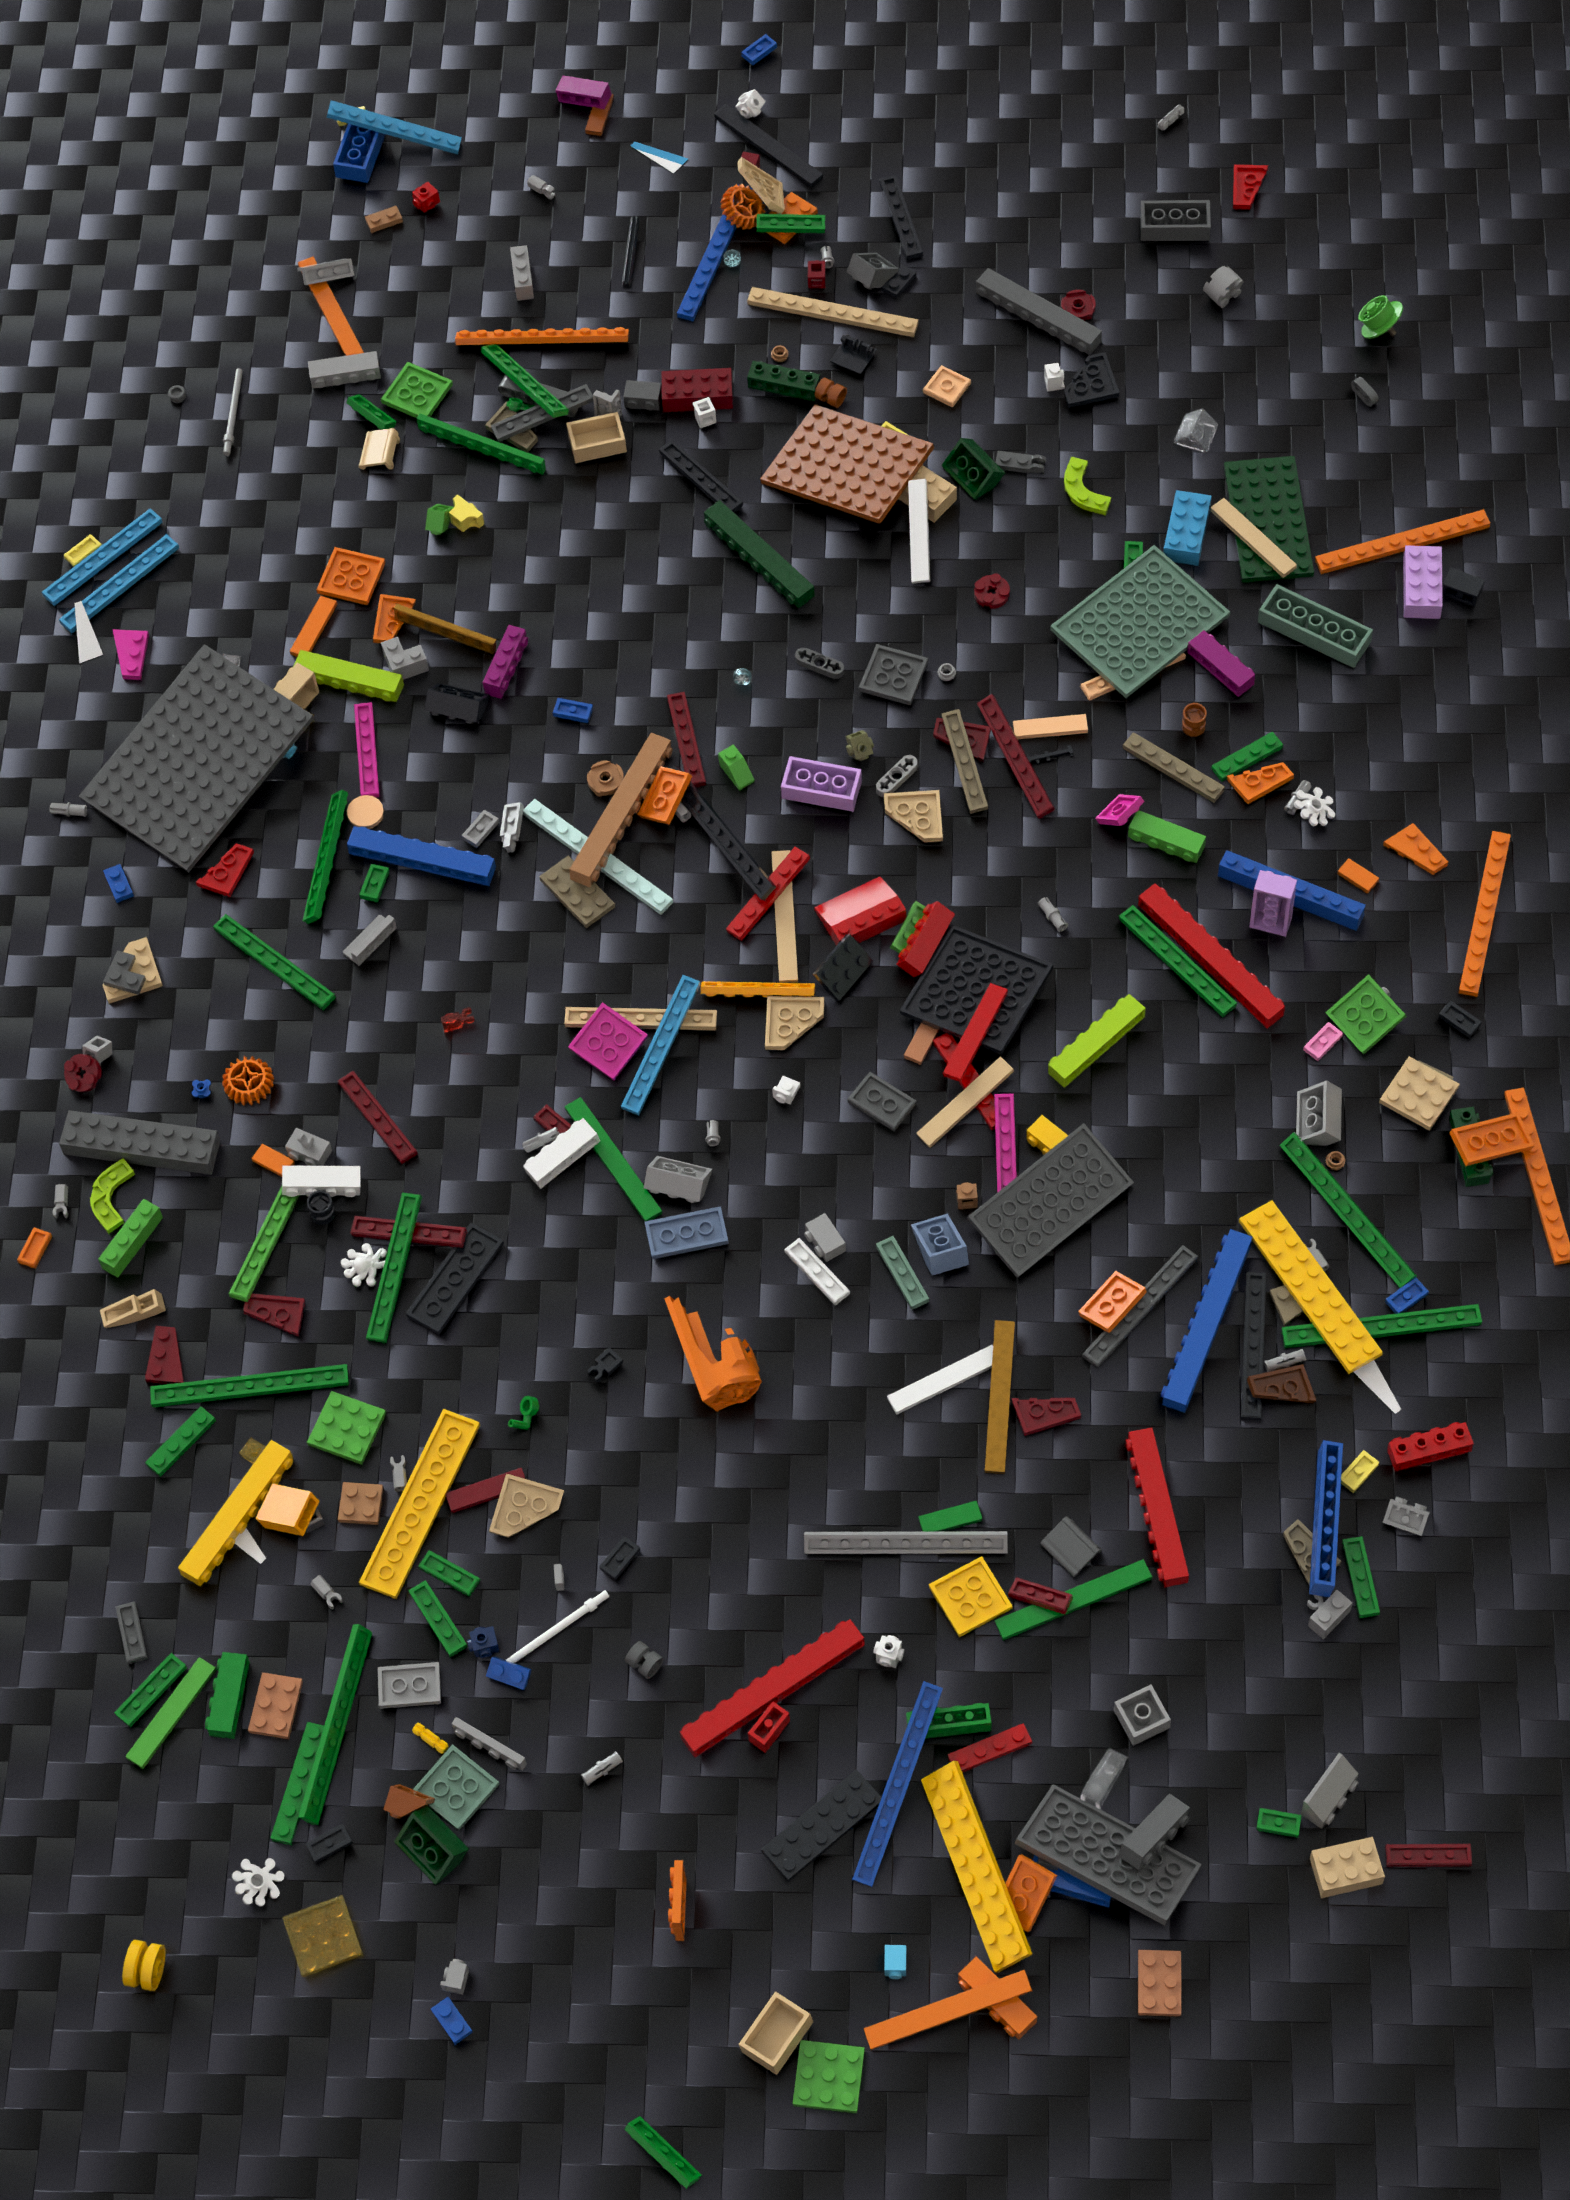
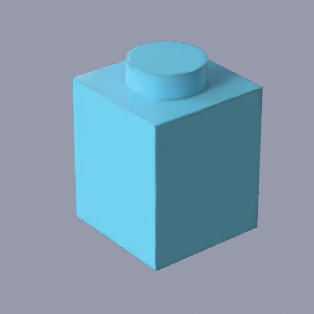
[885,1945,906,1979]

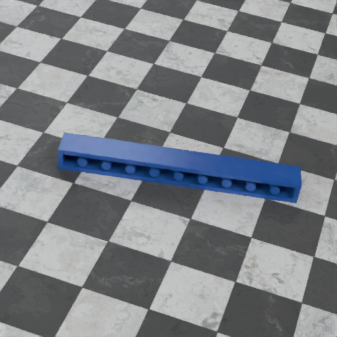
[1160,1229,1253,1413]

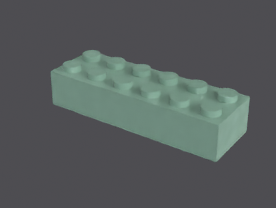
[1258,584,1373,668]

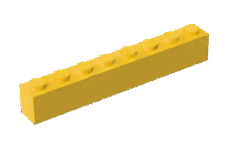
[178,1440,293,1587]

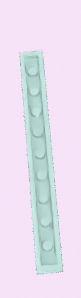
[523,799,673,915]

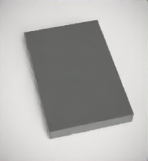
[847,1072,917,1131]

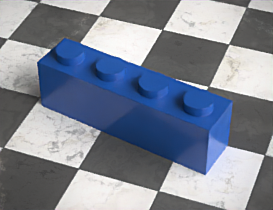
[1033,1855,1112,1908]

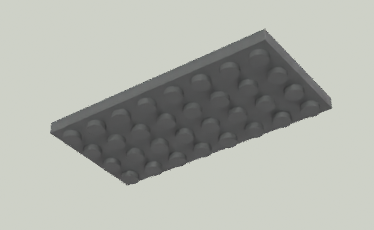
[967,1123,1134,1278]
[1015,1784,1202,1926]

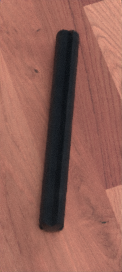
[622,216,640,288]

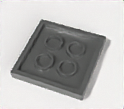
[859,644,928,705]

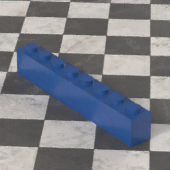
[347,826,496,886]
[1218,850,1366,931]
[1309,1440,1343,1597]

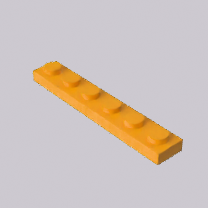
[701,981,815,998]

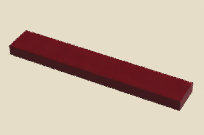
[667,692,706,787]
[338,1071,418,1164]
[350,1216,467,1248]

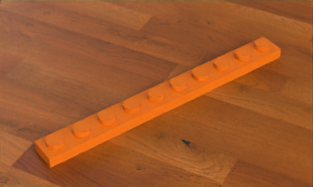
[455,327,629,345]
[1315,510,1490,574]
[1459,831,1511,997]
[1504,1088,1570,1265]

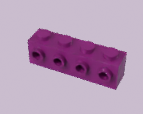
[483,625,528,699]
[1187,630,1255,697]

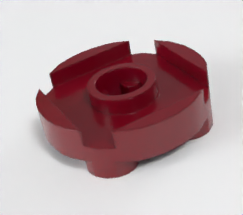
[1061,290,1096,320]
[974,573,1010,609]
[64,1054,101,1092]

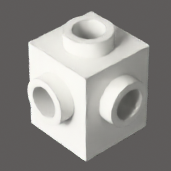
[735,89,766,119]
[873,1635,905,1668]

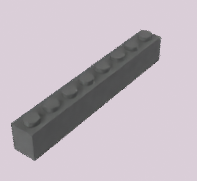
[976,268,1102,355]

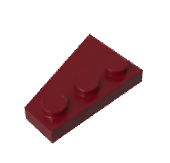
[933,718,991,763]
[243,1294,305,1337]
[145,1326,184,1384]
[1011,1398,1081,1436]

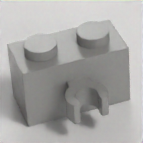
[285,1128,332,1166]
[1307,1590,1352,1639]

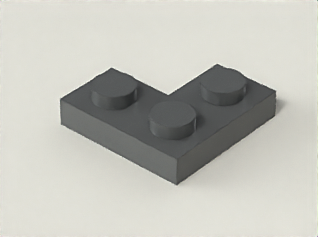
[103,950,146,995]

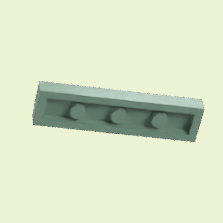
[876,1236,929,1310]

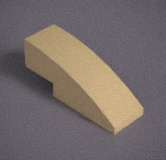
[100,1289,166,1328]

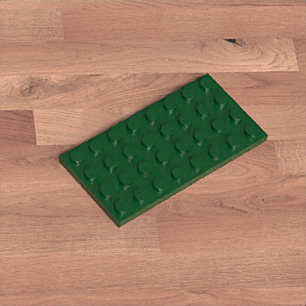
[1224,456,1314,583]

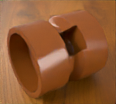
[815,377,847,408]
[1182,703,1207,737]

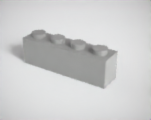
[308,351,381,389]

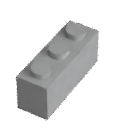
[510,245,534,301]

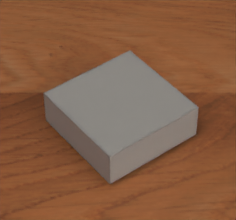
[554,1564,565,1591]

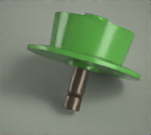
[1358,295,1403,339]

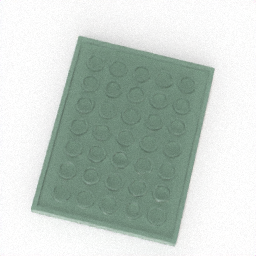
[1050,545,1230,698]

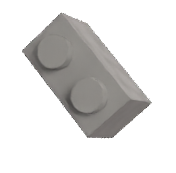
[804,1213,846,1262]

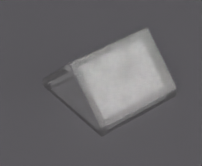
[1173,408,1218,453]

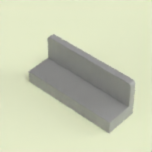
[297,259,354,285]
[343,915,397,966]

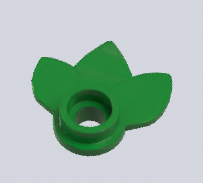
[506,398,536,412]

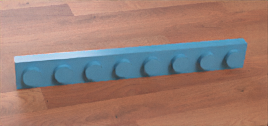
[327,100,462,154]
[42,508,163,606]
[59,534,179,633]
[621,975,700,1116]

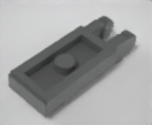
[995,451,1046,473]

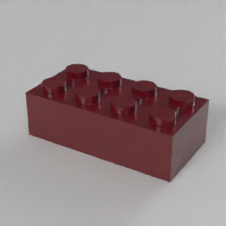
[661,368,733,412]

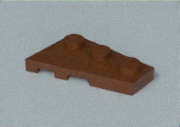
[1247,1364,1316,1403]

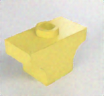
[449,495,484,532]

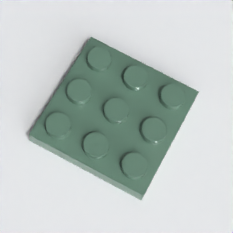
[413,1744,500,1831]

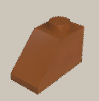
[383,1784,435,1819]

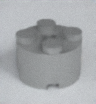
[1203,266,1243,308]

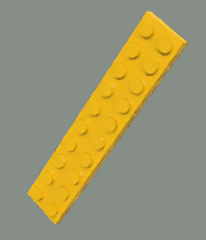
[1239,1200,1383,1374]
[359,1409,480,1599]
[921,1761,1032,1973]

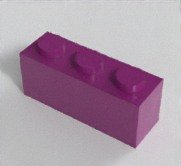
[555,76,612,109]

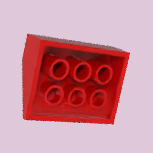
[814,877,906,946]

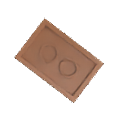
[248,1672,303,1739]
[1138,1950,1181,2016]

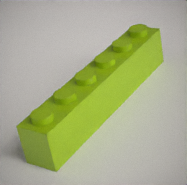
[293,650,404,702]
[1048,994,1146,1088]

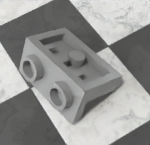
[593,390,622,418]
[1383,1496,1430,1536]

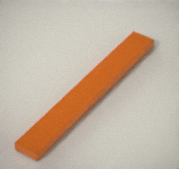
[298,257,364,356]
[864,1970,1032,2050]

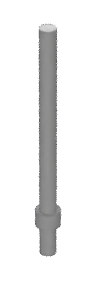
[223,369,243,456]

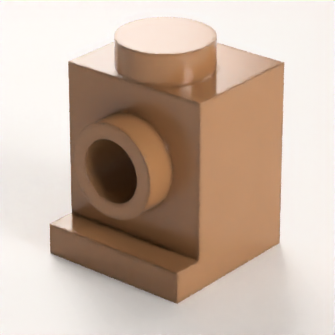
[956,1182,978,1209]

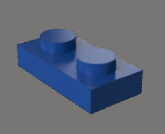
[741,34,777,65]
[553,698,593,723]
[103,864,134,903]
[1385,1277,1429,1314]
[486,1656,532,1690]
[431,1997,473,2045]

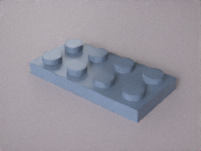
[645,1206,729,1259]

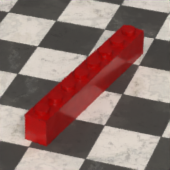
[1125,1428,1189,1587]

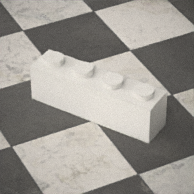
[523,1118,600,1189]
[282,1166,360,1197]

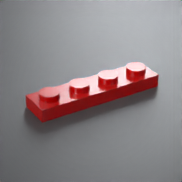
[948,1723,1032,1773]

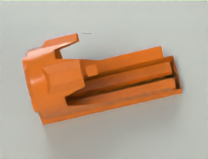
[664,1296,762,1412]

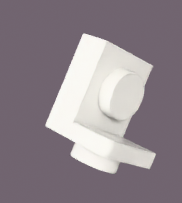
[772,1076,800,1105]

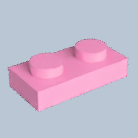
[1303,1022,1343,1061]

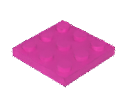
[568,1002,648,1081]

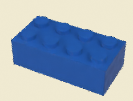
[333,124,386,183]

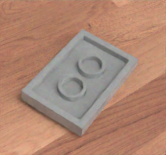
[378,1662,441,1709]

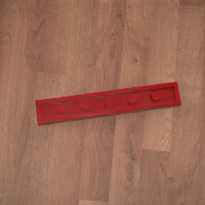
[943,983,1008,1082]

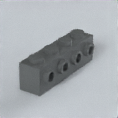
[1118,1793,1190,1870]

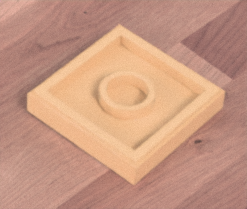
[923,365,971,408]

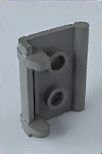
[1040,1516,1102,1578]

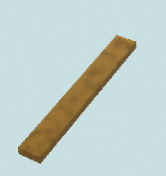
[985,1320,1015,1474]

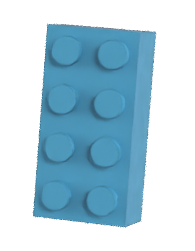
[1163,490,1211,566]

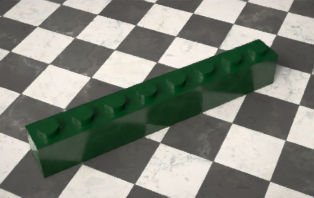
[704,500,815,608]

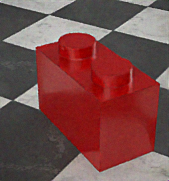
[748,1702,790,1753]

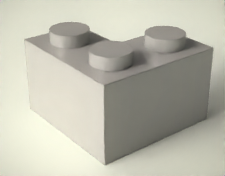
[381,637,429,679]

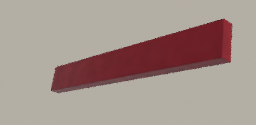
[977,694,1055,819]

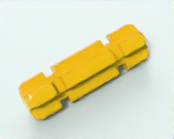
[412,1723,449,1754]

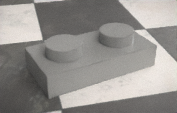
[462,810,499,848]

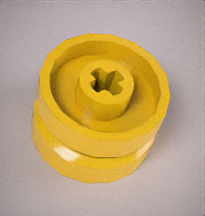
[122,1940,166,1991]

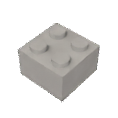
[1114,1685,1171,1746]

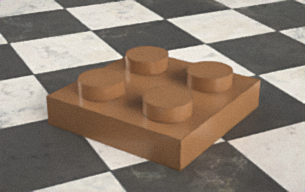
[338,1482,384,1525]

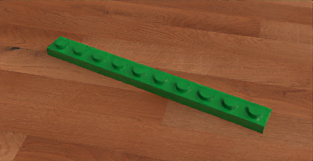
[1280,1132,1417,1288]
[1281,1304,1482,1348]
[150,1364,349,1408]
[298,1624,372,1825]

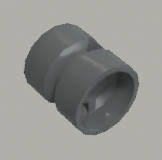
[625,1641,664,1679]

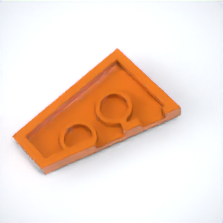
[373,594,416,644]
[1227,762,1294,804]
[1383,823,1448,875]

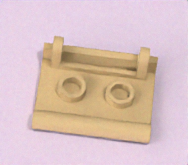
[359,428,400,470]

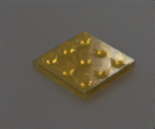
[283,1895,363,1977]

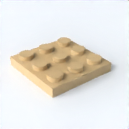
[1379,1056,1460,1131]

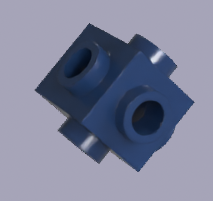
[467,1626,500,1658]

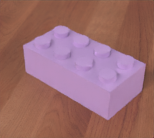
[1403,545,1442,619]
[781,756,862,812]
[1250,870,1297,937]

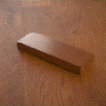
[585,94,614,136]

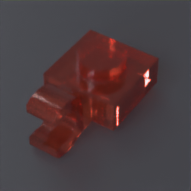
[440,1007,475,1033]

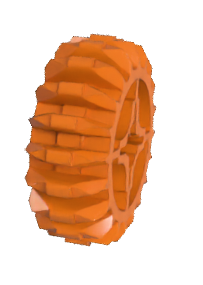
[720,184,766,230]
[222,1056,274,1106]

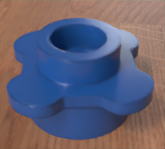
[192,1079,211,1098]

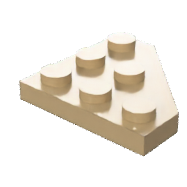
[738,157,785,214]
[884,790,943,842]
[103,937,163,1003]
[765,996,824,1050]
[489,1474,564,1538]

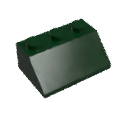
[941,438,1005,499]
[394,1806,469,1885]

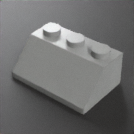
[1296,1080,1342,1146]
[644,1156,712,1203]
[1301,1753,1359,1829]

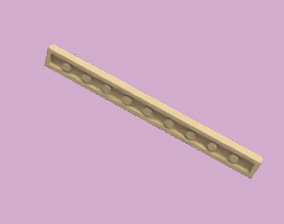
[747,287,918,337]

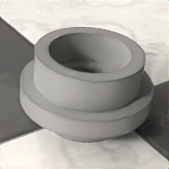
[938,663,956,681]

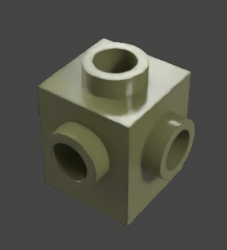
[845,730,874,761]

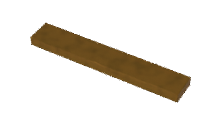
[394,604,496,654]

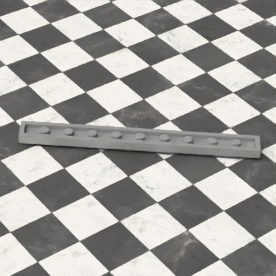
[804,1531,1008,1554]

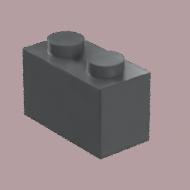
[624,380,662,410]

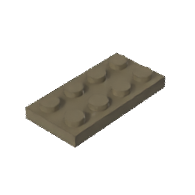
[539,855,615,928]

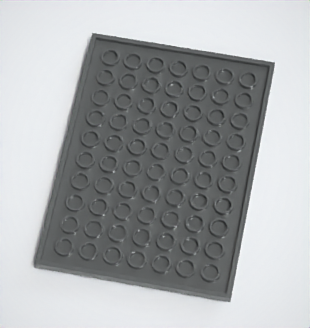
[79,644,315,873]

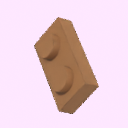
[365,206,403,233]

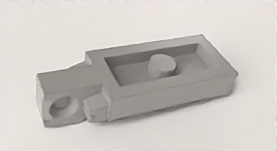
[500,802,524,852]

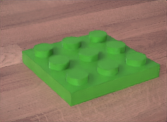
[381,362,453,418]
[1325,974,1407,1055]
[307,1391,386,1464]
[793,2040,865,2113]

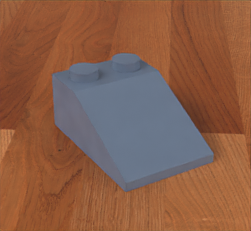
[911,1214,969,1275]

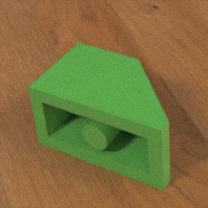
[425,504,454,535]
[718,744,755,791]

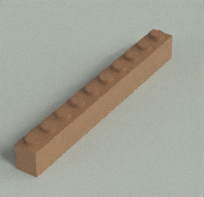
[570,733,673,887]

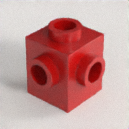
[412,181,440,213]

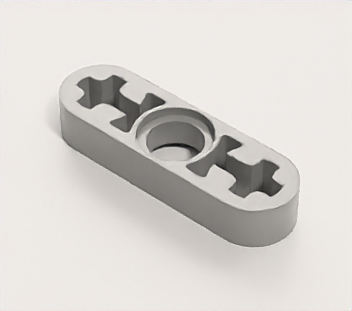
[876,755,918,797]

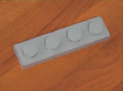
[451,1717,527,1771]

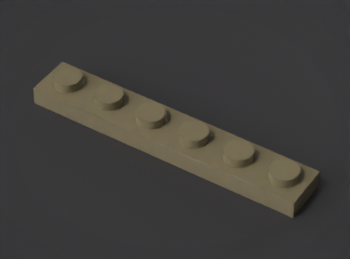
[942,709,988,814]
[1123,732,1225,803]

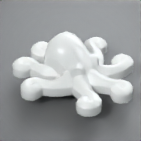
[1294,787,1335,826]
[341,1243,387,1287]
[232,1858,284,1907]

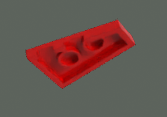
[1233,165,1268,210]
[196,843,254,897]

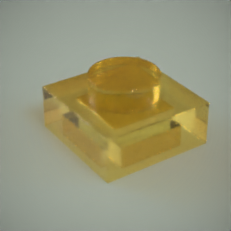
[239,1438,266,1464]

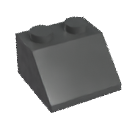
[847,253,899,289]

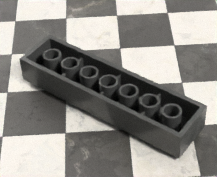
[59,1110,220,1175]

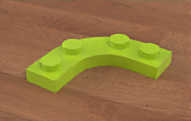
[1064,457,1111,515]
[90,1158,135,1234]

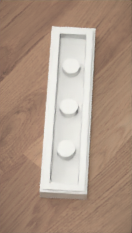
[784,1238,850,1305]

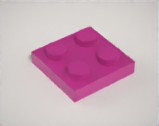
[1095,794,1144,826]

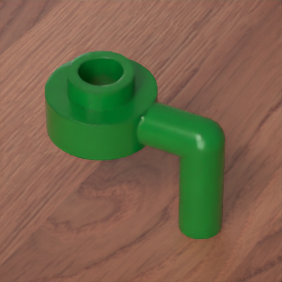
[508,1396,539,1430]

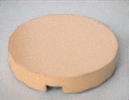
[347,795,384,829]

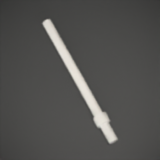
[506,1590,609,1663]

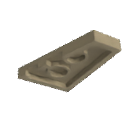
[485,401,538,453]
[1270,1285,1304,1327]
[1283,1519,1341,1586]

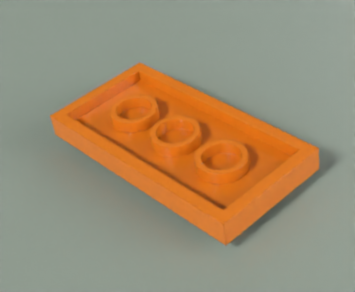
[1450,1112,1535,1166]

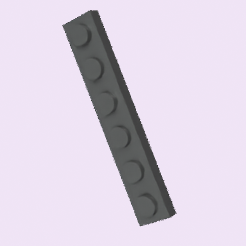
[491,384,593,442]

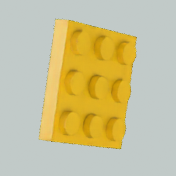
[929,1556,1013,1637]

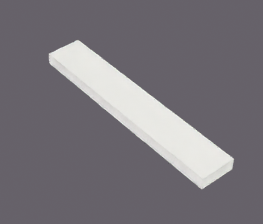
[908,479,930,584]
[887,1345,993,1415]

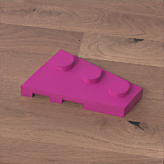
[113,629,149,680]

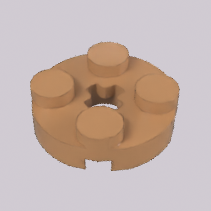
[587,761,624,797]

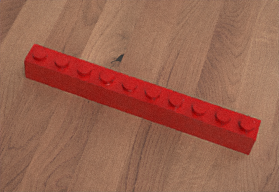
[1138,883,1285,1029]
[680,1619,865,1758]

